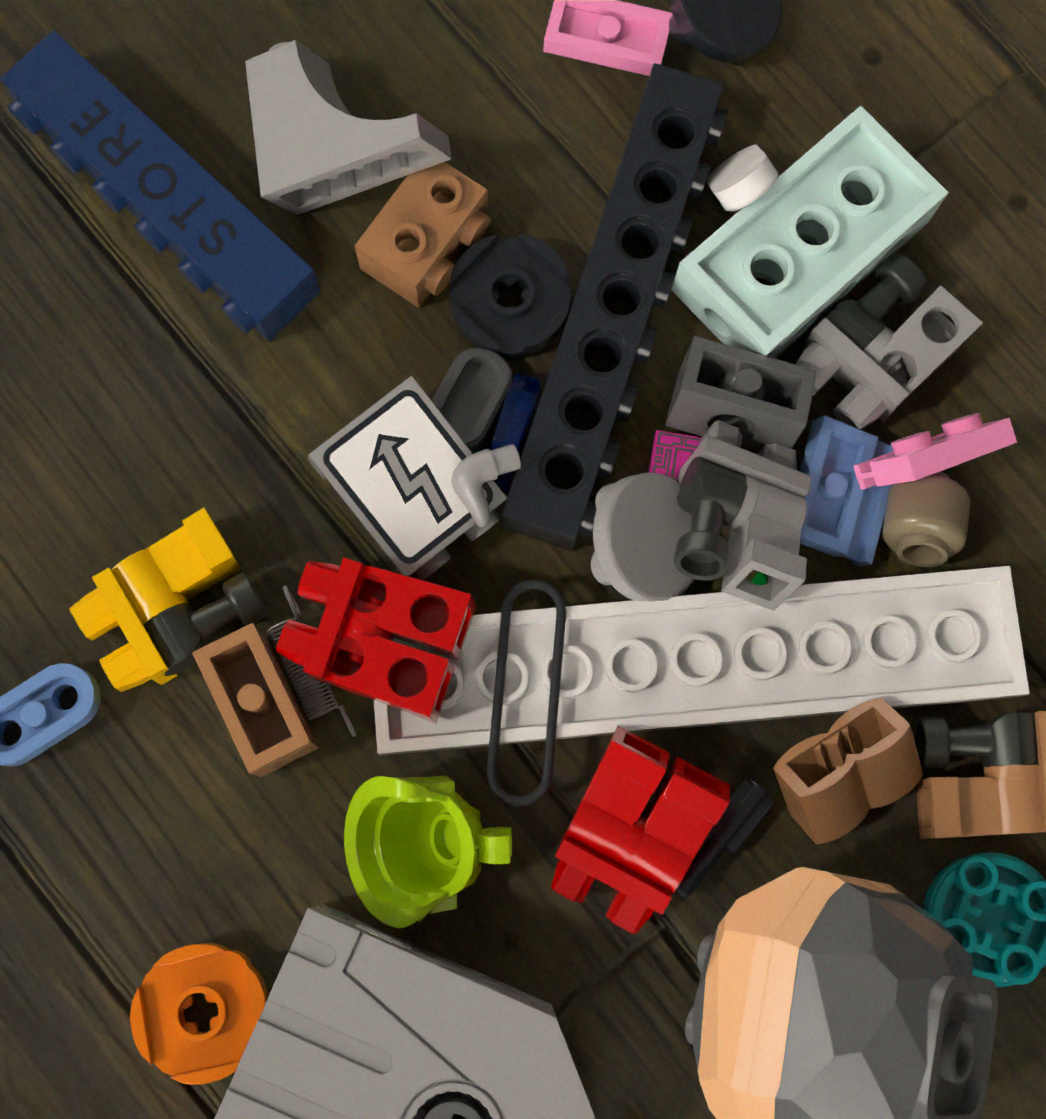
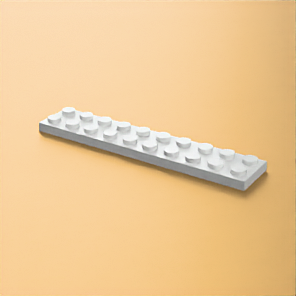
[374,566,1030,756]

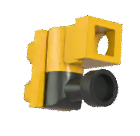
[69,507,268,692]

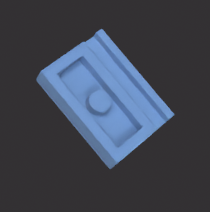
[799,415,893,566]

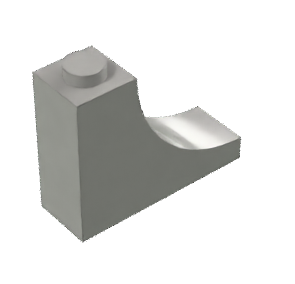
[245,40,452,215]

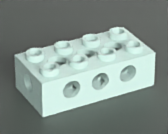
[671,106,949,359]

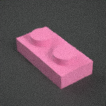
[543,0,673,76]

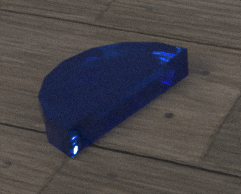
[490,372,541,493]

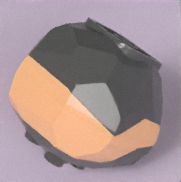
[685,867,998,1119]

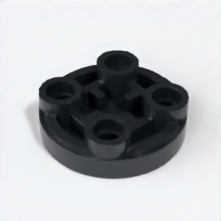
[669,0,782,66]

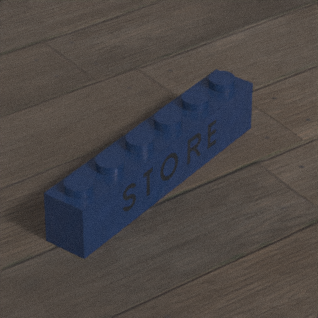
[0,30,320,342]

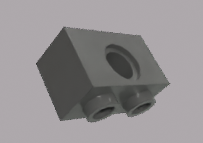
[665,336,817,452]

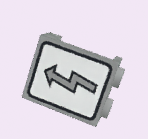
[308,376,507,580]

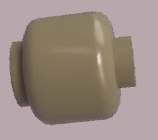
[882,471,971,567]

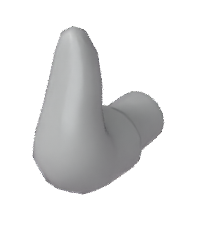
[451,444,521,528]

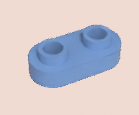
[0,663,101,766]

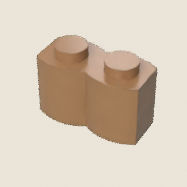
[773,698,923,844]

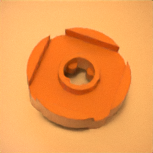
[130,943,269,1085]

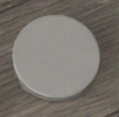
[591,473,694,602]

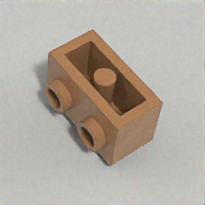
[355,162,491,308]

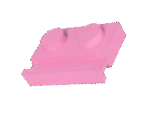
[853,413,1017,490]

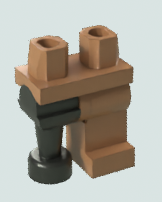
[914,711,1046,839]

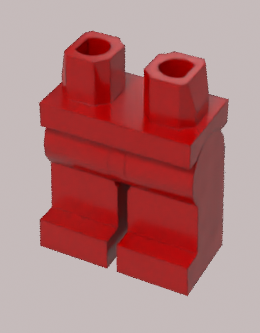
[276,557,476,724]
[551,725,731,934]

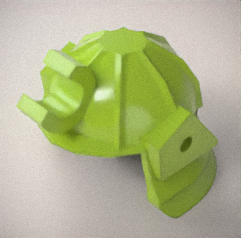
[344,776,512,928]

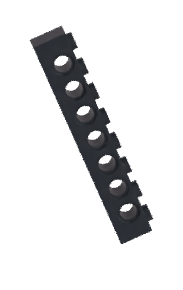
[502,63,728,551]

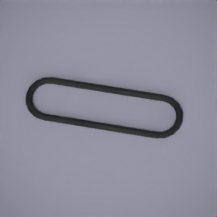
[487,579,566,807]

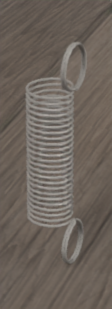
[267,585,356,737]

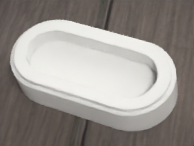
[706,145,778,212]

